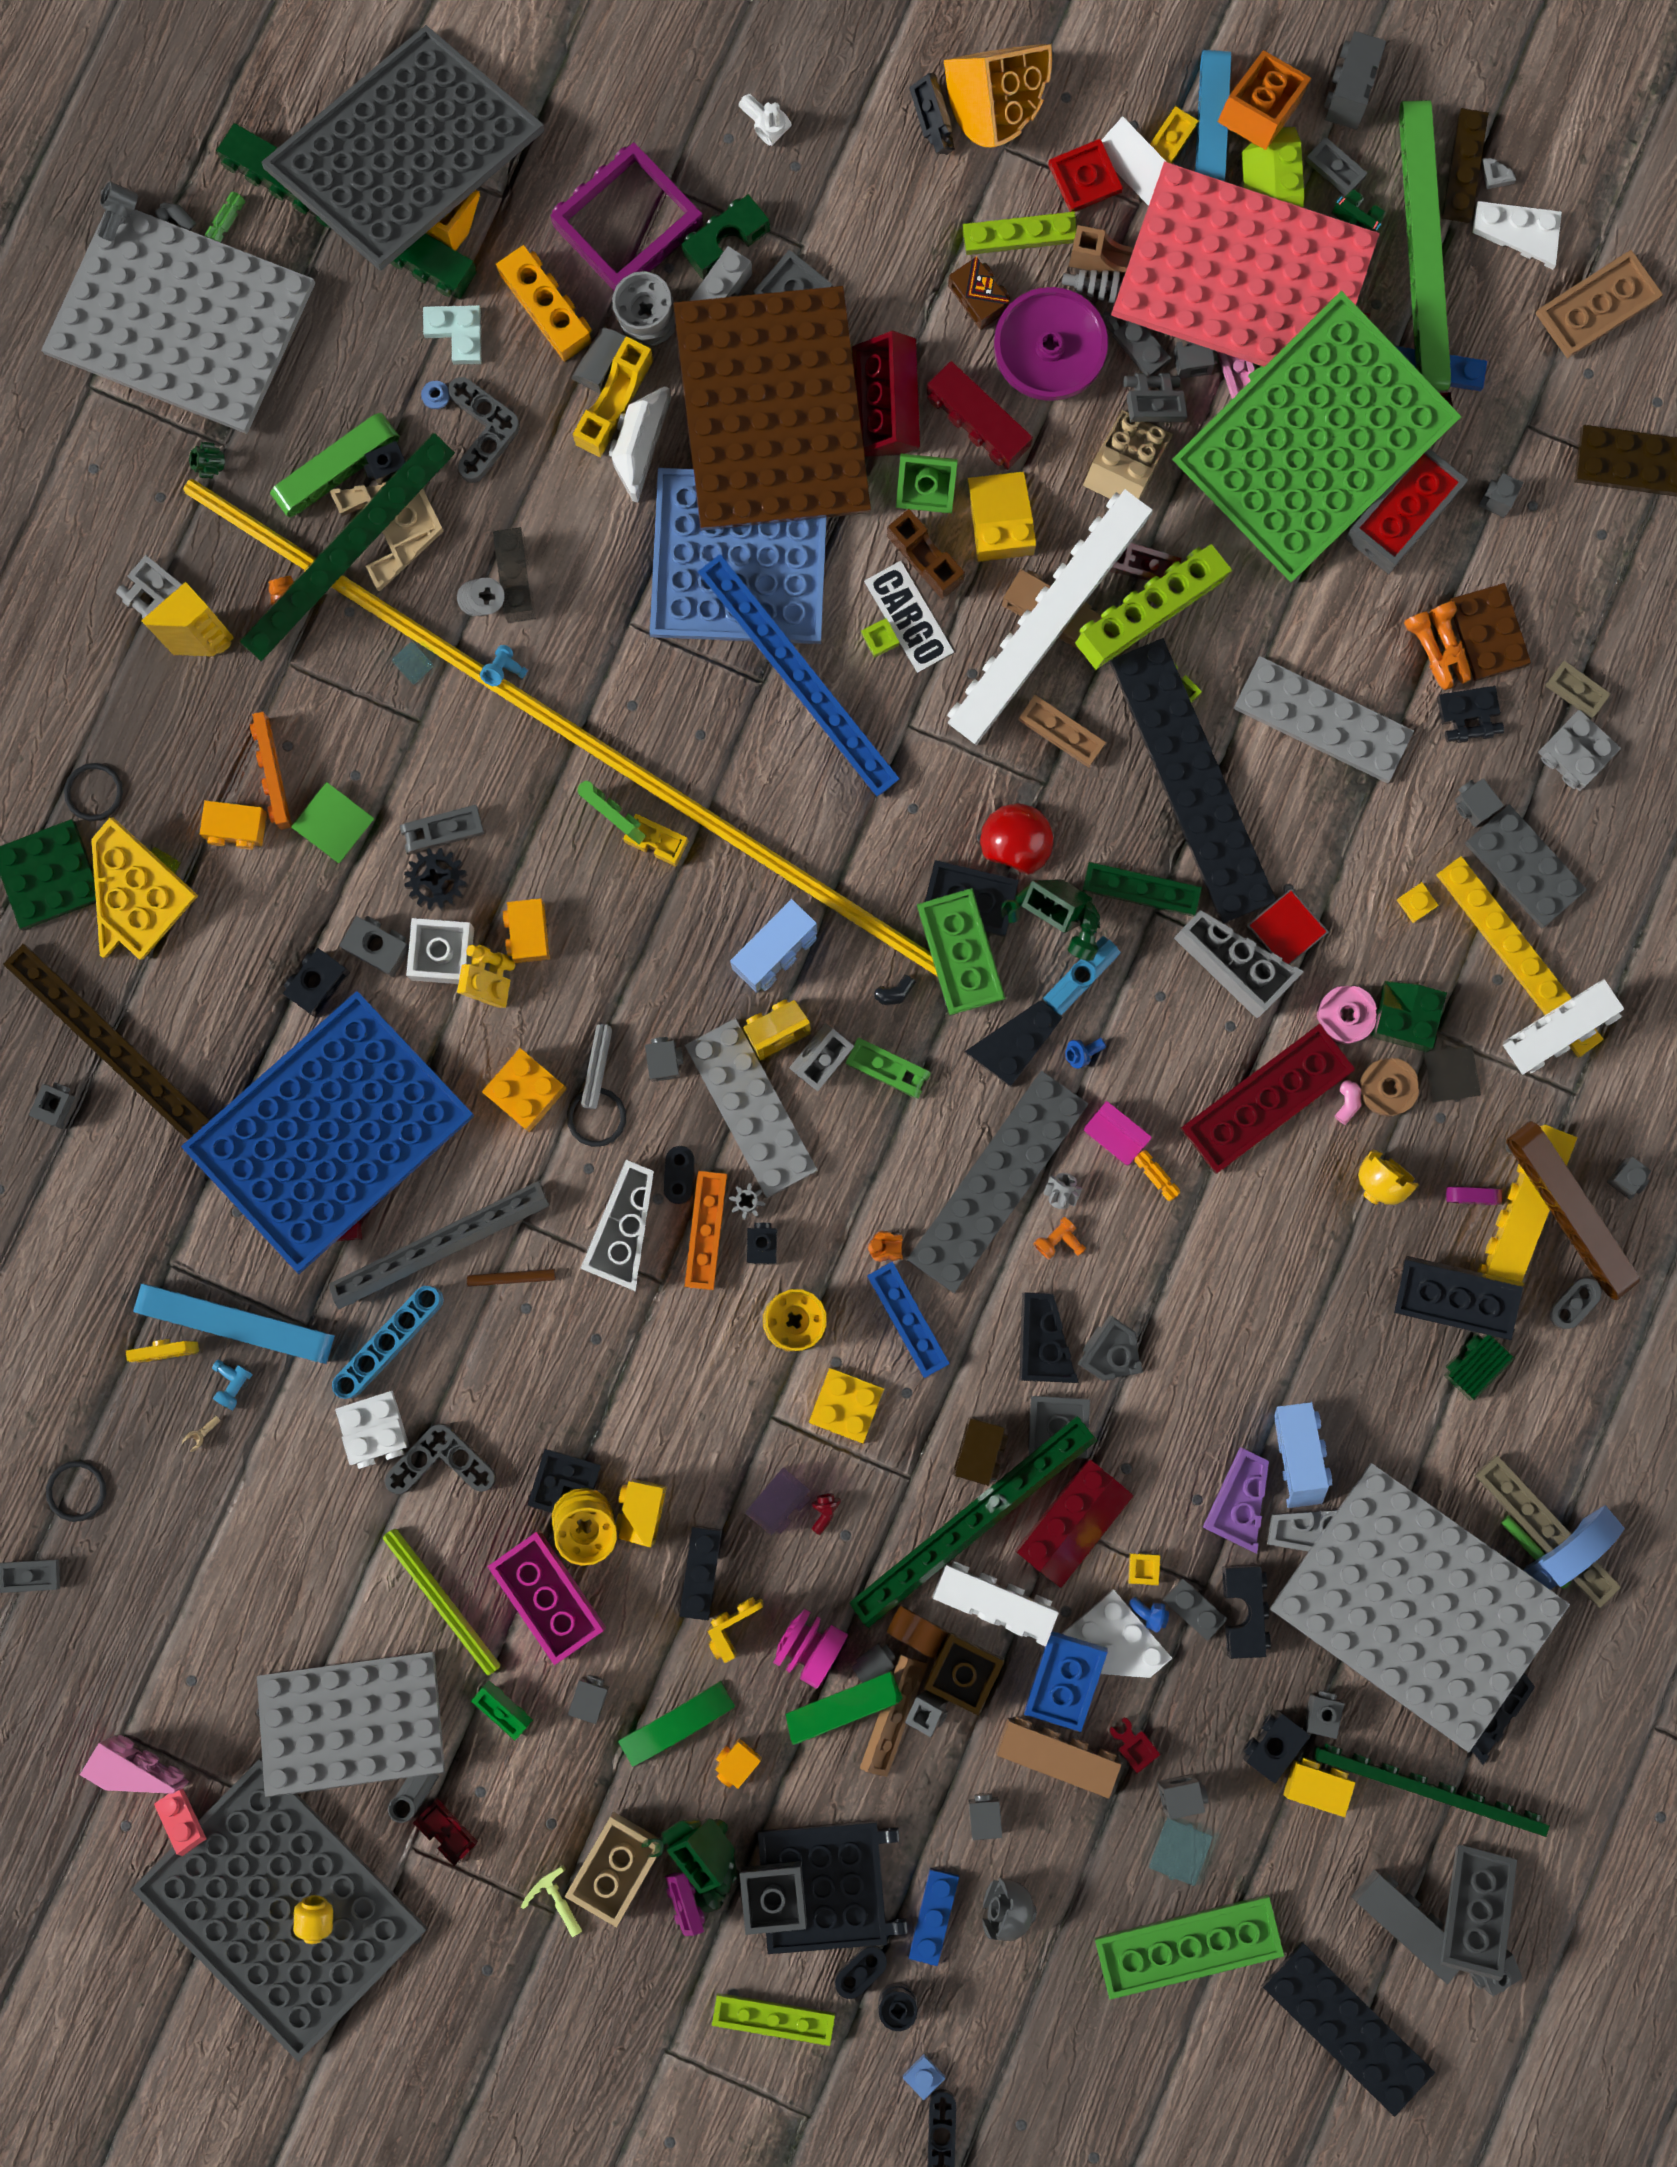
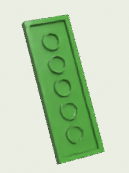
[1094,1895,1284,2000]

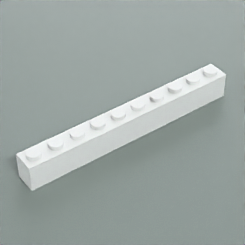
[947,489,1153,745]

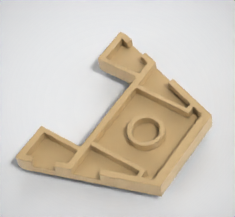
[330,482,443,591]

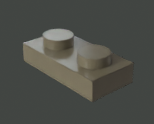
[1545,661,1611,719]

